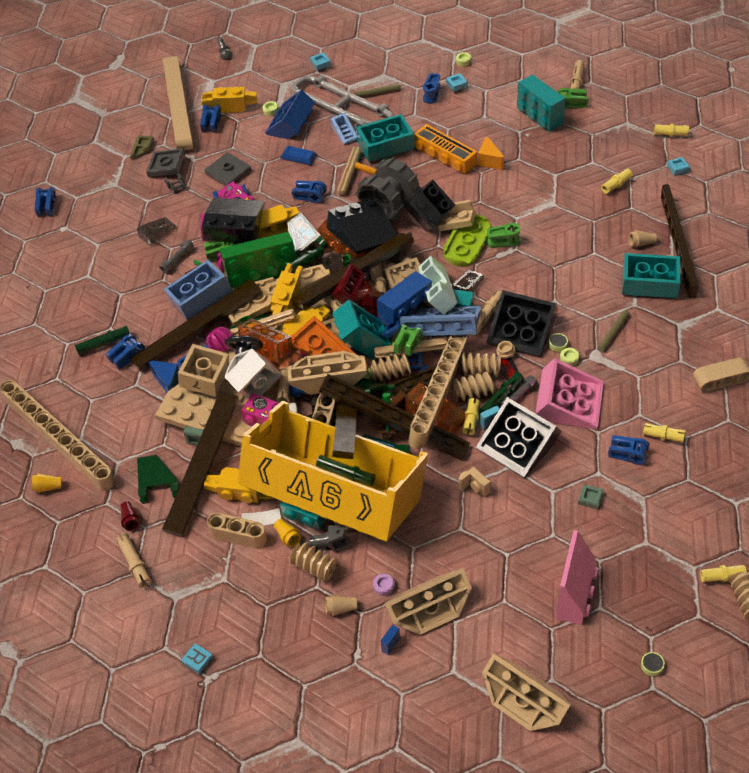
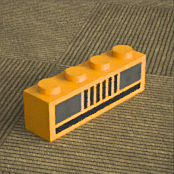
[414,124,477,175]

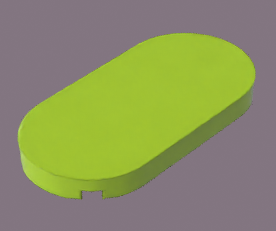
[444,214,491,267]

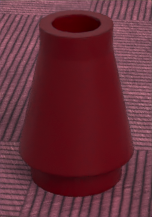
[120,501,141,531]

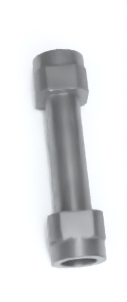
[159,240,194,274]
[500,375,538,408]

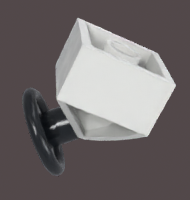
[225,335,282,398]

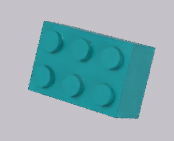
[517,74,566,132]
[356,114,415,162]
[622,253,680,298]
[333,299,392,362]

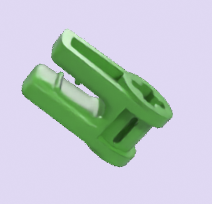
[557,88,589,109]
[487,223,520,248]
[204,241,237,262]
[394,324,423,356]

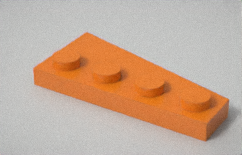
[287,316,369,370]

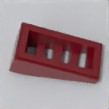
[332,264,365,304]

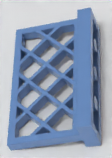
[400,306,482,336]

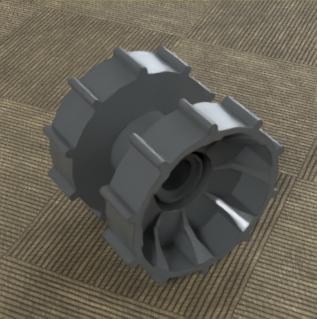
[355,157,422,222]

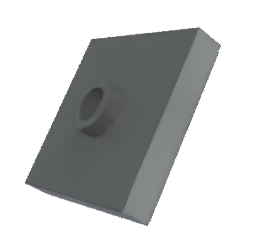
[146,148,186,177]
[204,152,251,186]

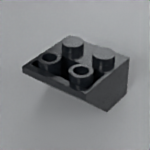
[404,179,456,231]

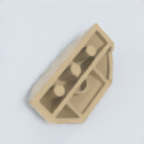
[287,351,367,395]
[384,568,472,635]
[482,653,571,731]

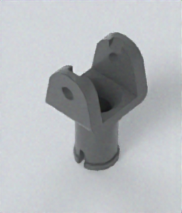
[309,525,350,552]

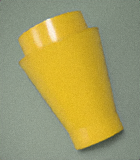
[32,473,62,493]
[274,519,301,547]

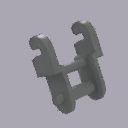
[163,173,185,193]

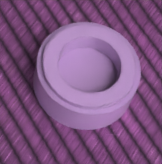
[373,574,395,596]

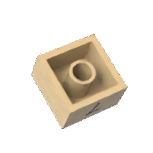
[178,344,229,397]

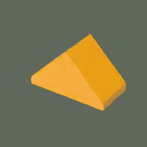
[478,137,504,170]

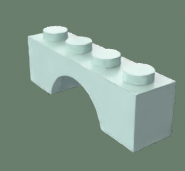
[418,256,457,315]

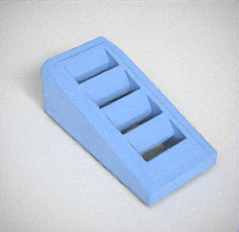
[330,113,357,145]

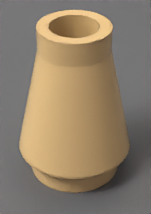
[629,230,657,248]
[325,594,357,616]

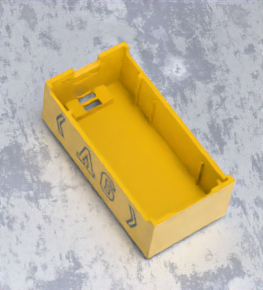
[238,401,429,541]

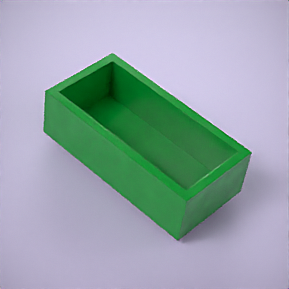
[219,232,296,288]

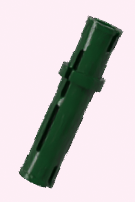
[283,246,325,273]
[74,325,130,355]
[479,372,525,413]
[316,455,376,487]

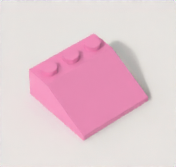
[535,358,604,429]
[556,530,599,625]

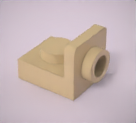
[458,467,490,497]

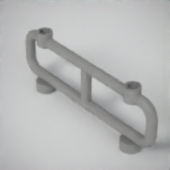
[291,75,394,128]

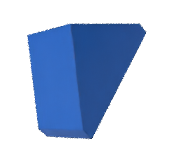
[149,361,179,393]

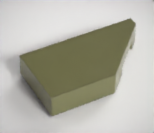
[130,135,154,160]

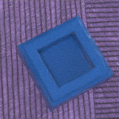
[381,625,400,655]

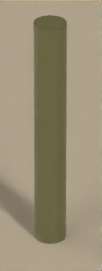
[354,84,401,97]
[598,310,630,352]

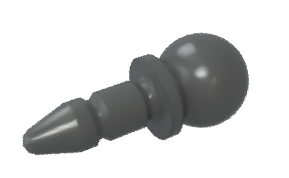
[218,35,232,61]

